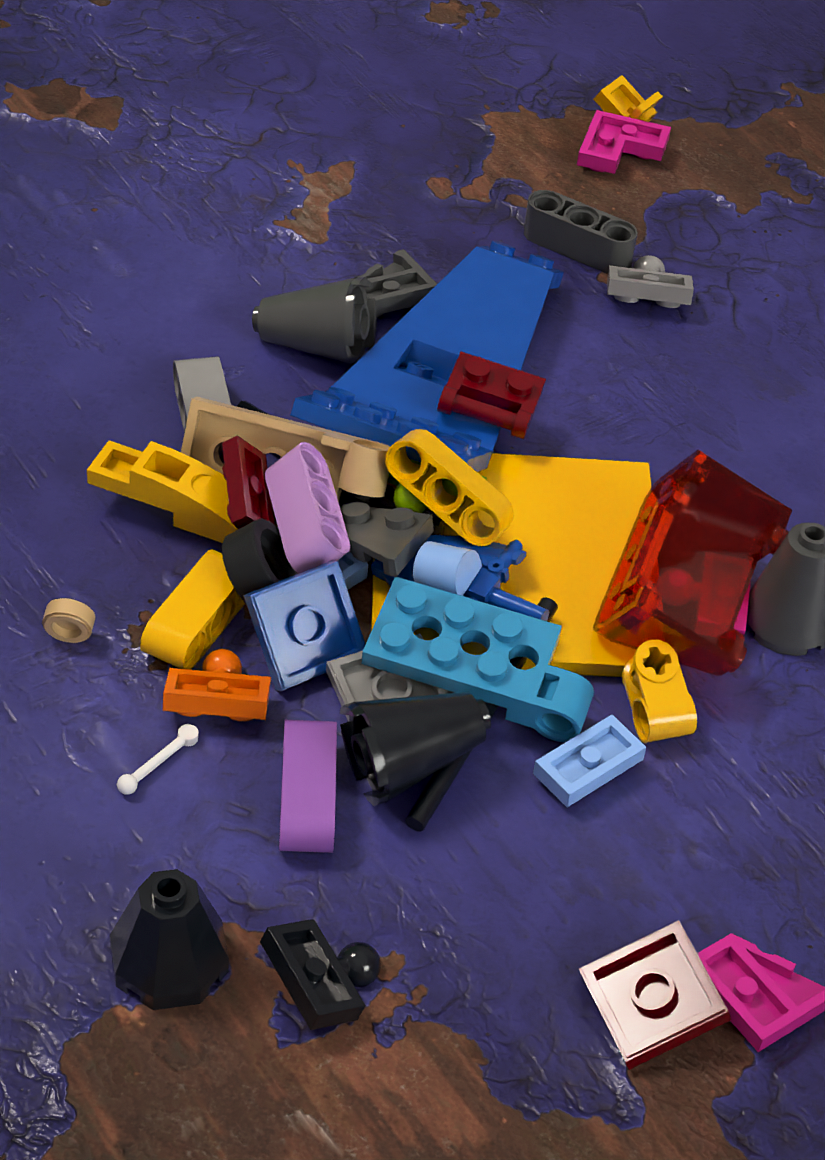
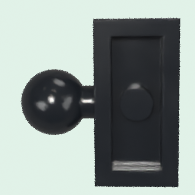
[260,919,381,1030]

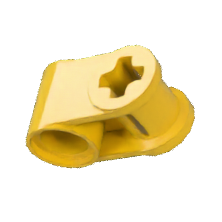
[622,640,697,743]

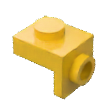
[593,75,663,122]

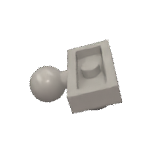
[607,255,694,308]

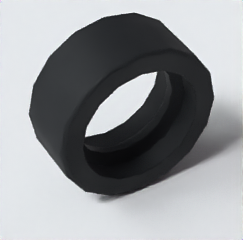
[222,518,298,606]

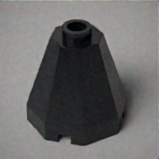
[110,869,229,1010]

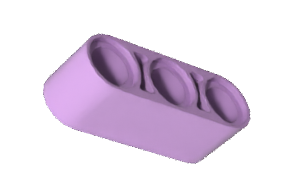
[265,442,351,574]

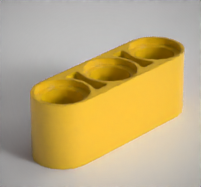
[385,429,514,547]
[140,549,245,670]

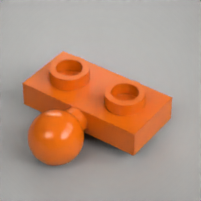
[162,649,271,721]

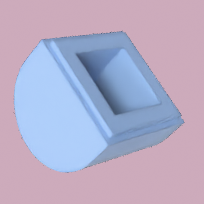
[413,541,482,596]

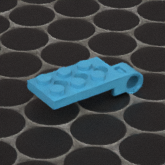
[362,577,594,742]

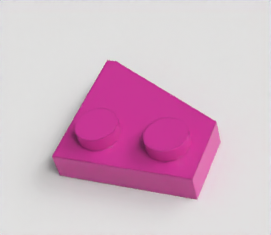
[697,933,825,1052]

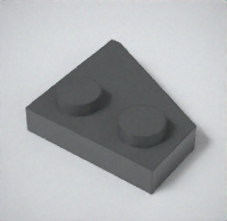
[354,249,437,318]
[340,502,434,577]

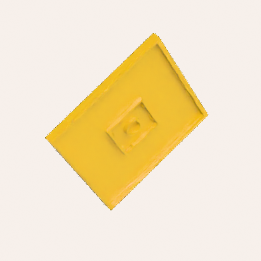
[371,453,668,677]

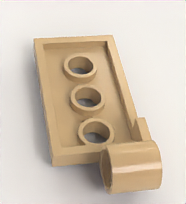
[181,397,390,502]

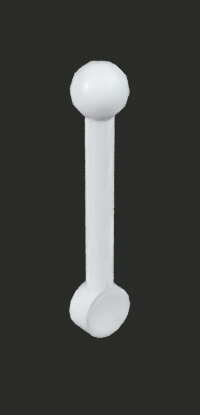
[117,724,199,795]

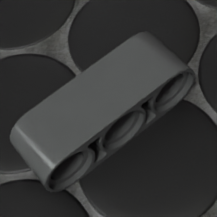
[524,190,638,273]

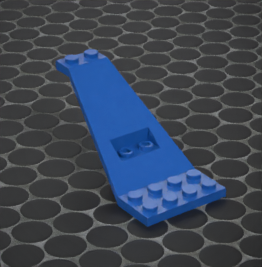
[290,241,564,472]

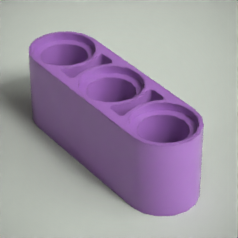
[279,720,337,853]

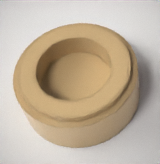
[42,598,95,643]

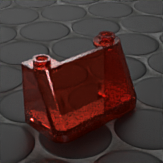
[593,450,792,676]

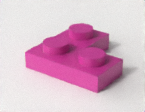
[577,110,671,174]

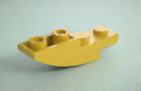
[87,440,278,543]

